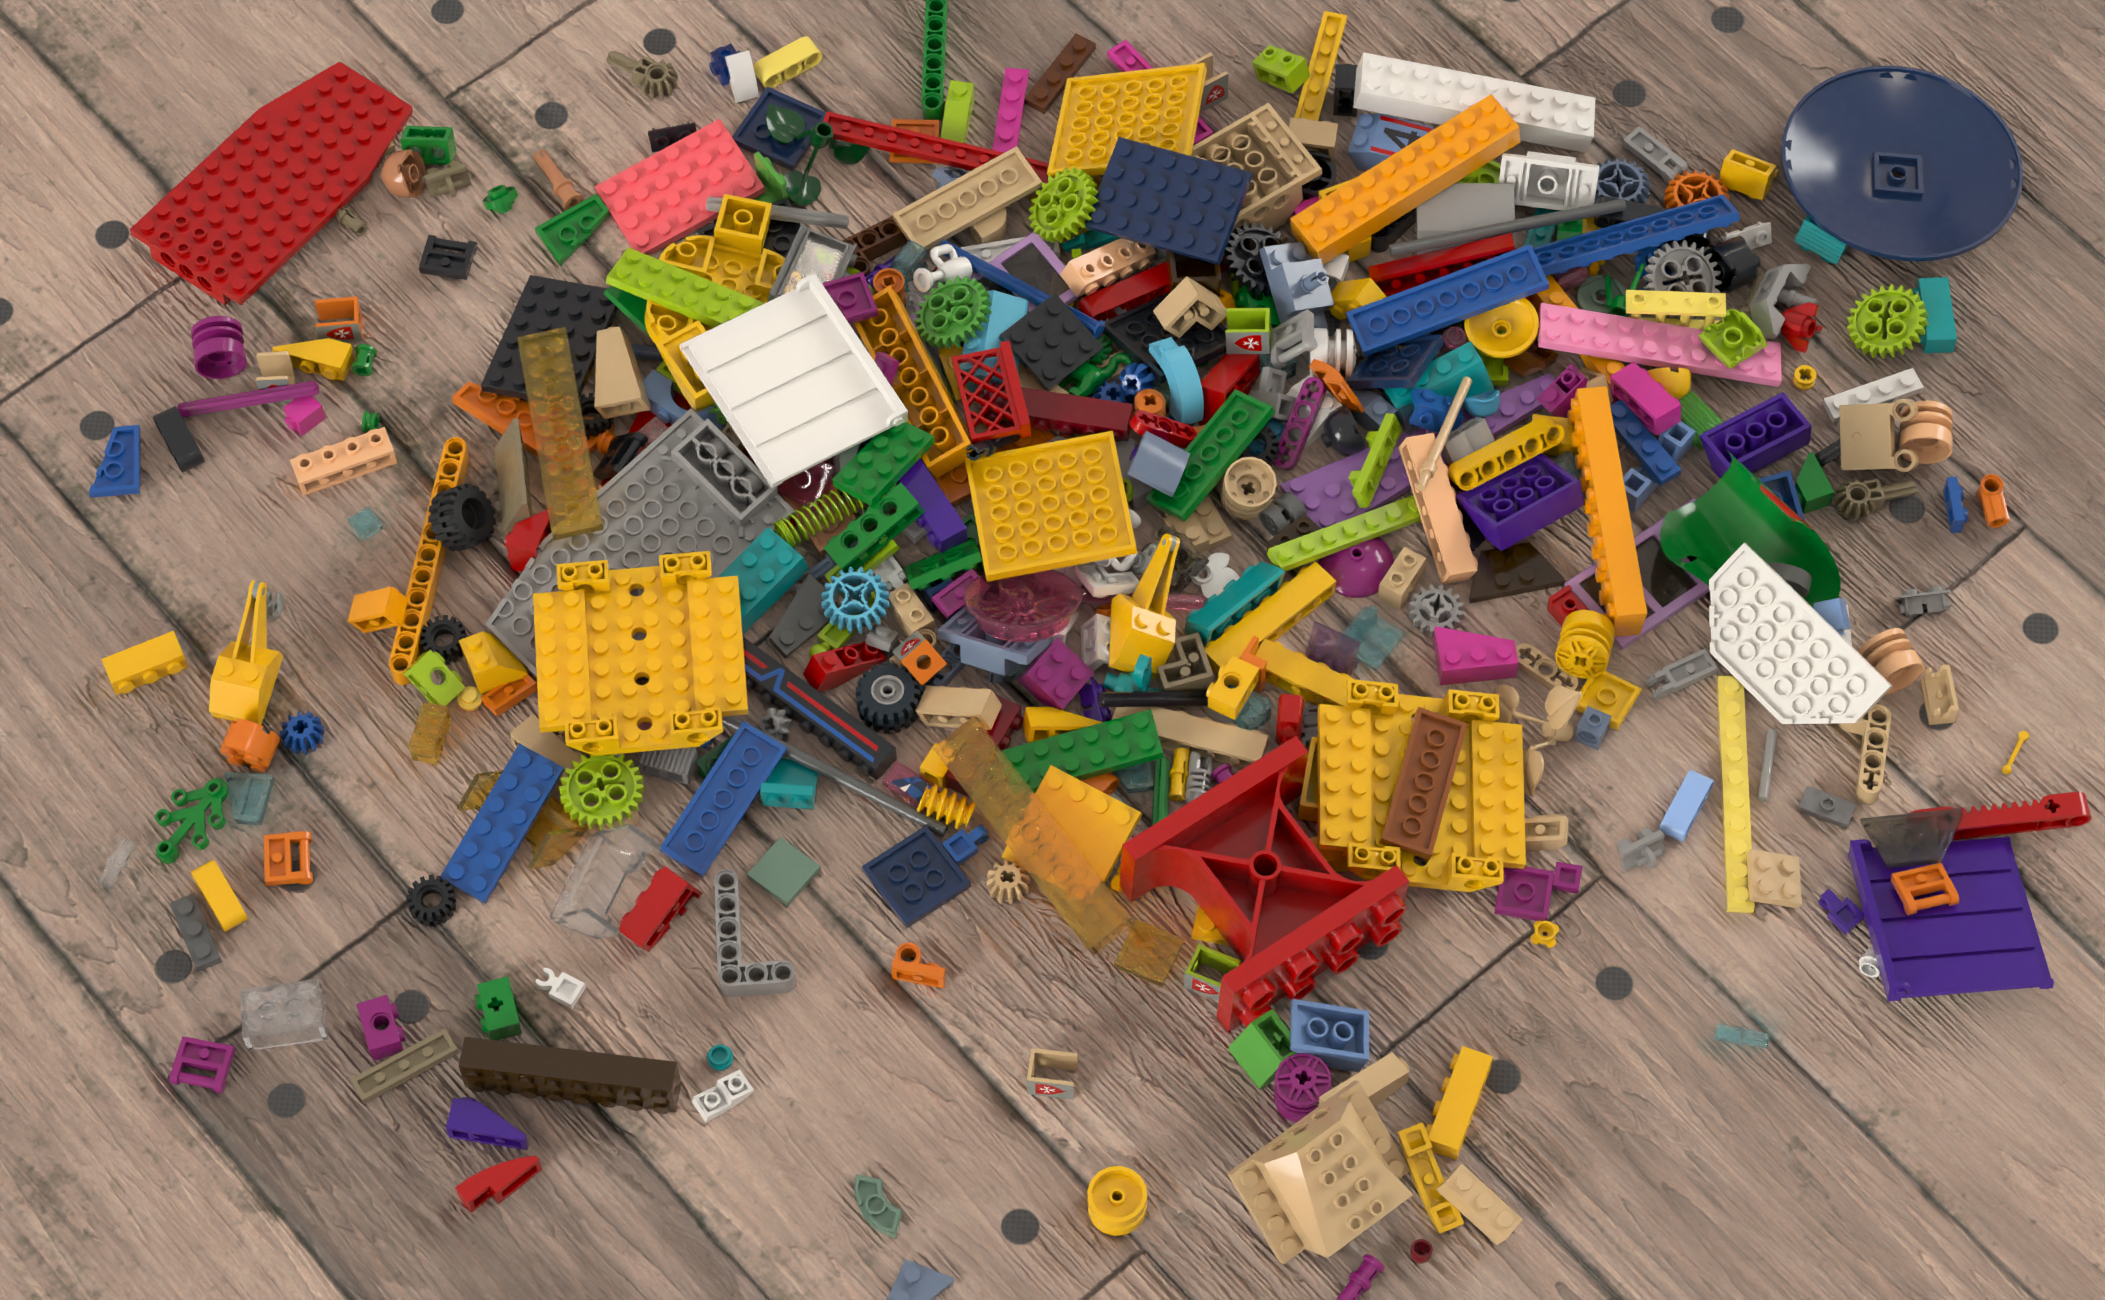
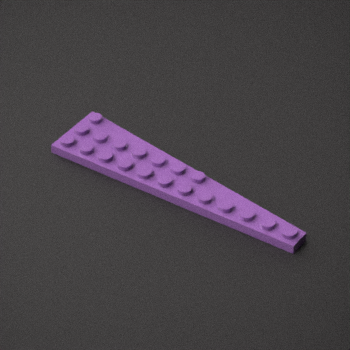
[1280,373,1555,529]

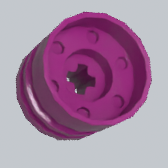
[191,316,247,379]
[1274,1053,1331,1123]

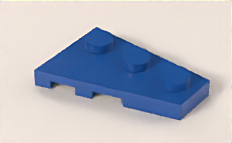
[88,425,141,498]

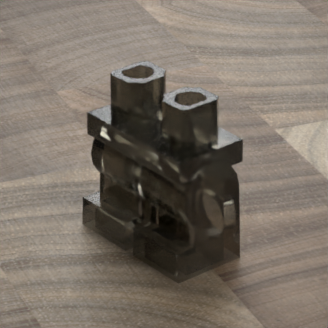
[1141,525,1209,596]

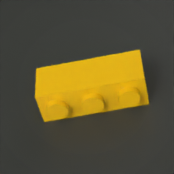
[101,631,188,695]

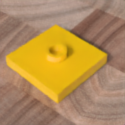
[1575,671,1642,730]

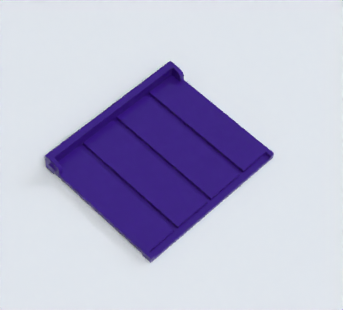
[1848,837,2054,1002]

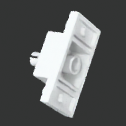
[1499,151,1599,211]

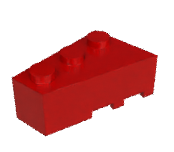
[1199,354,1260,426]

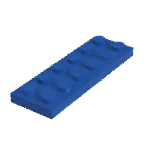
[659,721,787,878]
[441,743,565,904]

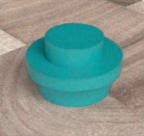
[707,1044,734,1071]

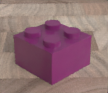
[1016,638,1095,710]

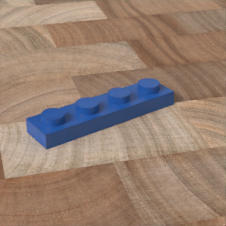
[1610,400,1682,486]

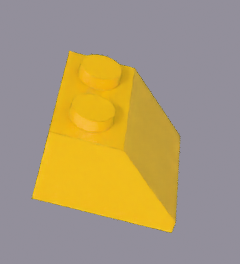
[459,631,528,694]

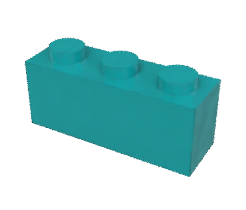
[1912,277,1957,353]

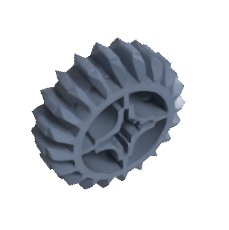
[1594,157,1651,204]

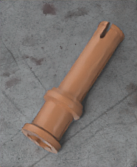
[533,149,583,210]

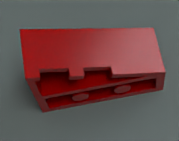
[617,866,703,952]

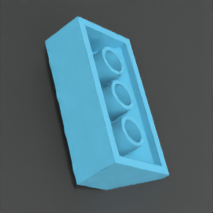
[960,290,1029,393]

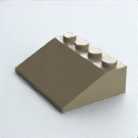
[491,418,533,540]

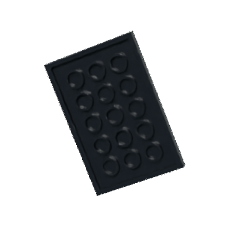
[481,275,618,408]

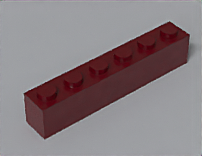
[980,382,1134,442]

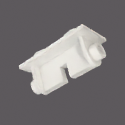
[1720,222,1772,250]

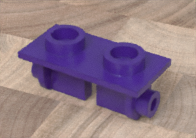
[1078,677,1112,722]

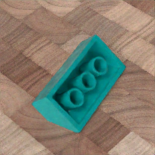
[1383,341,1495,433]
[1184,561,1285,647]

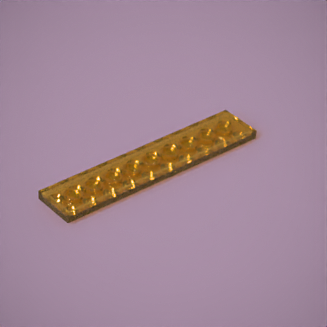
[517,327,604,541]

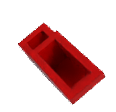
[455,1156,542,1212]

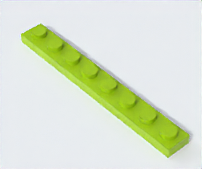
[1267,495,1422,571]

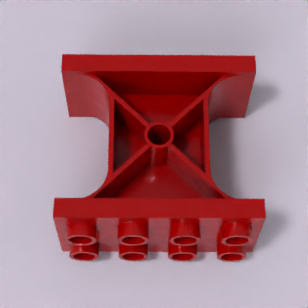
[1119,736,1409,1032]

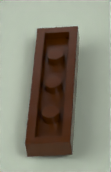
[1024,33,1096,114]

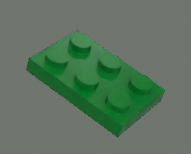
[904,538,983,590]

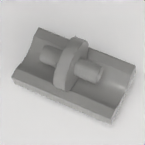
[1617,827,1666,872]

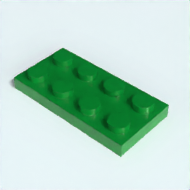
[832,422,935,507]

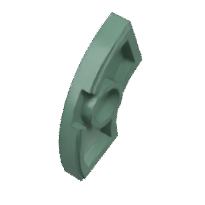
[854,1174,903,1238]

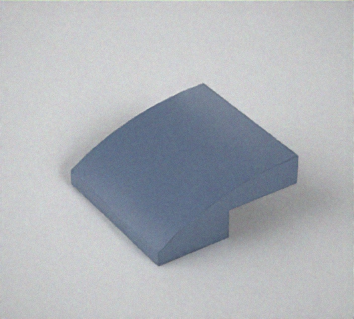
[1127,431,1190,497]

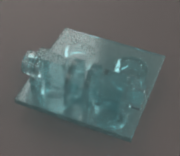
[1334,605,1405,671]

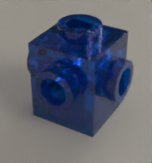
[709,43,740,86]

